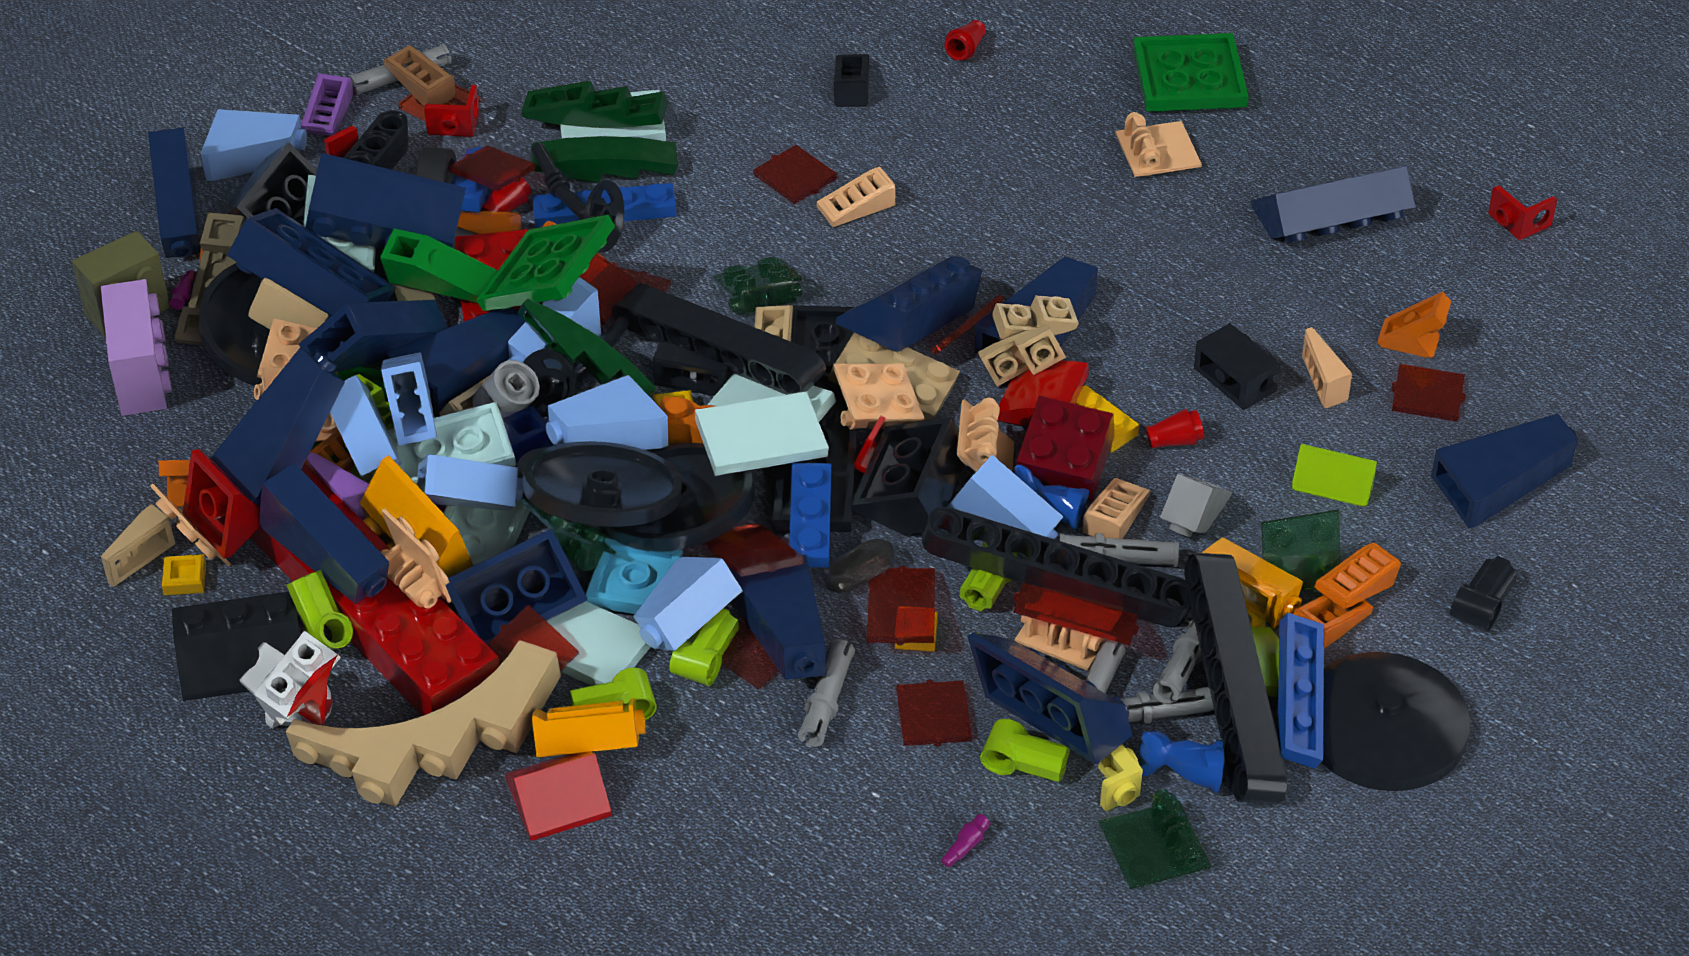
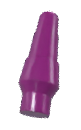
[169,270,196,310]
[941,814,991,868]

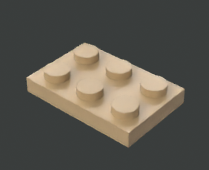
[828,332,960,422]

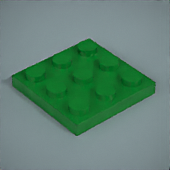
[1133,33,1249,112]
[476,215,615,311]

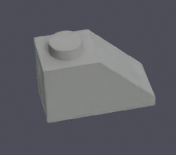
[1160,474,1232,537]

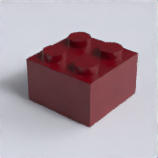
[1017,395,1115,501]

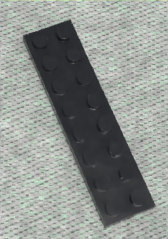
[773,305,857,532]

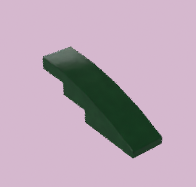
[521,81,668,128]
[530,136,678,183]
[518,299,657,397]

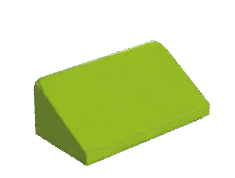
[1292,444,1377,507]

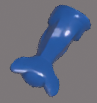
[1014,464,1090,529]
[1138,730,1224,793]

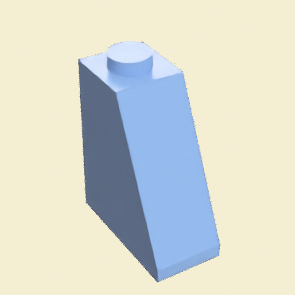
[201,109,307,181]
[507,277,601,374]
[381,352,437,446]
[330,375,402,481]
[546,375,668,450]
[417,454,523,511]
[948,455,1063,558]
[633,557,743,651]

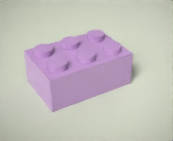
[101,279,172,416]

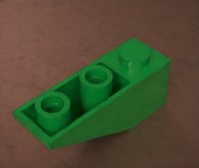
[380,228,498,302]

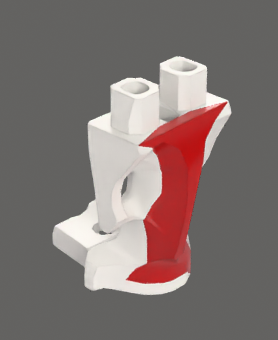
[239,631,341,729]

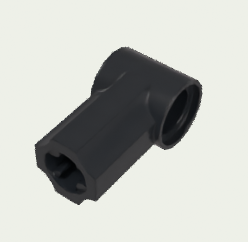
[1450,556,1518,632]

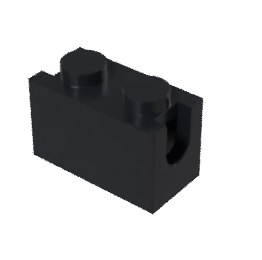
[1194,323,1281,410]

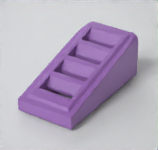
[301,73,354,136]
[306,452,369,521]

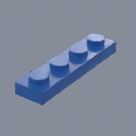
[532,183,677,228]
[1278,612,1324,768]

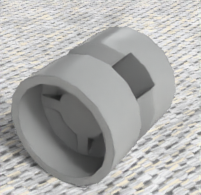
[473,360,540,427]

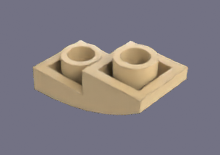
[992,295,1079,339]
[978,325,1066,387]

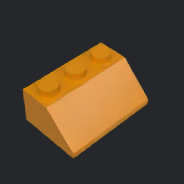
[359,455,474,597]

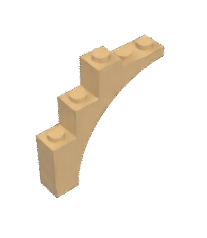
[286,640,561,807]

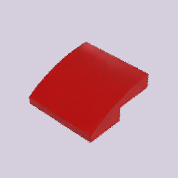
[997,360,1089,426]

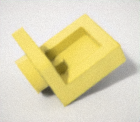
[1098,744,1143,811]

